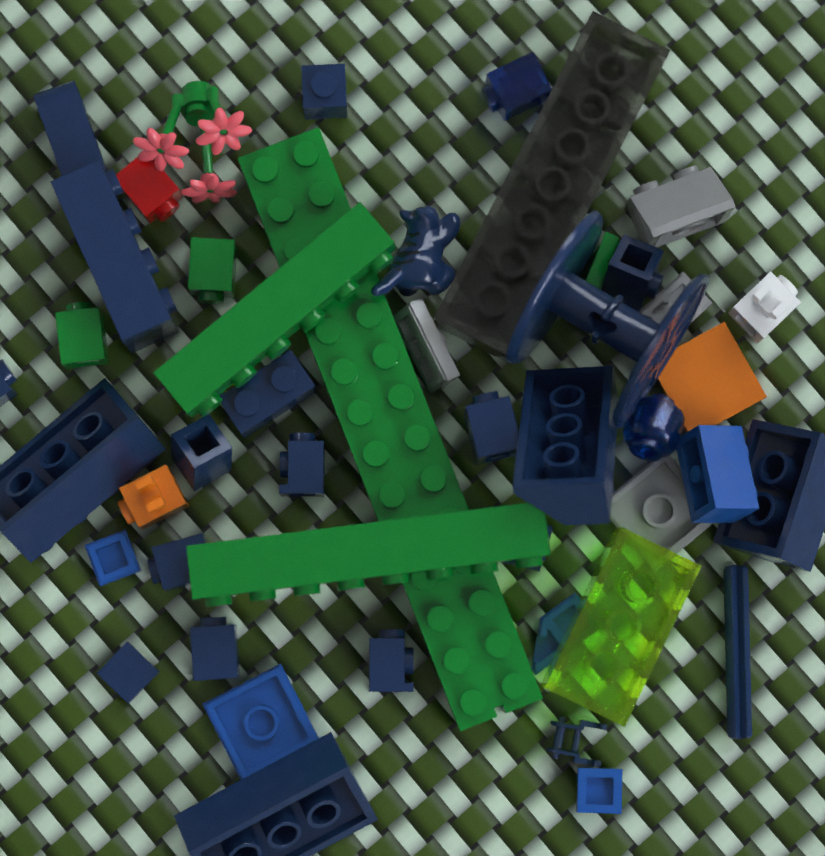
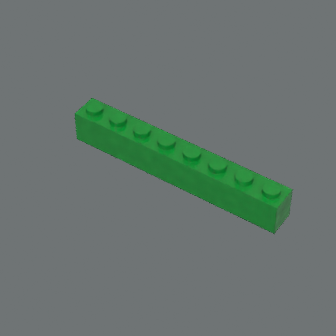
[186,503,551,607]

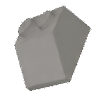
[626,165,736,248]

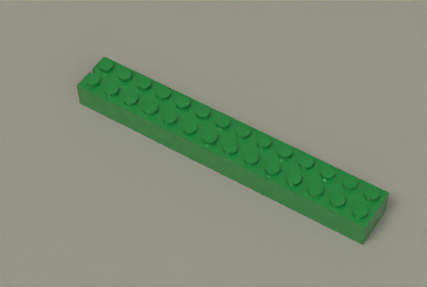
[237,127,543,731]

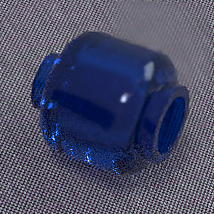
[622,394,685,461]

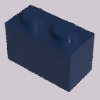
[220,350,316,439]
[464,391,519,465]

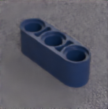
[33,80,107,176]

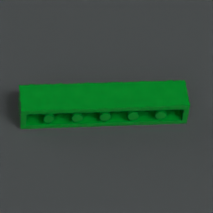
[153,202,396,418]

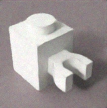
[728,271,801,344]

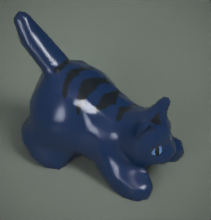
[371,206,460,297]

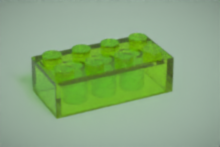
[540,527,701,727]

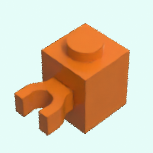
[117,464,189,530]

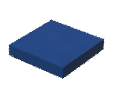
[202,663,319,780]

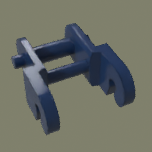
[546,717,608,767]

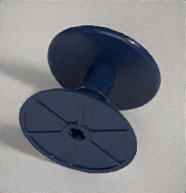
[506,210,710,428]

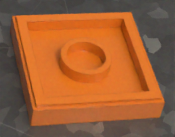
[657,322,767,433]

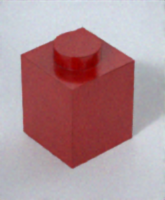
[116,157,183,224]

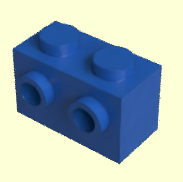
[675,425,759,523]

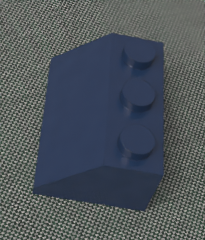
[713,419,825,572]

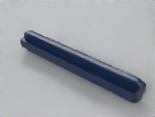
[723,565,752,739]

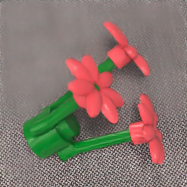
[133,81,252,204]

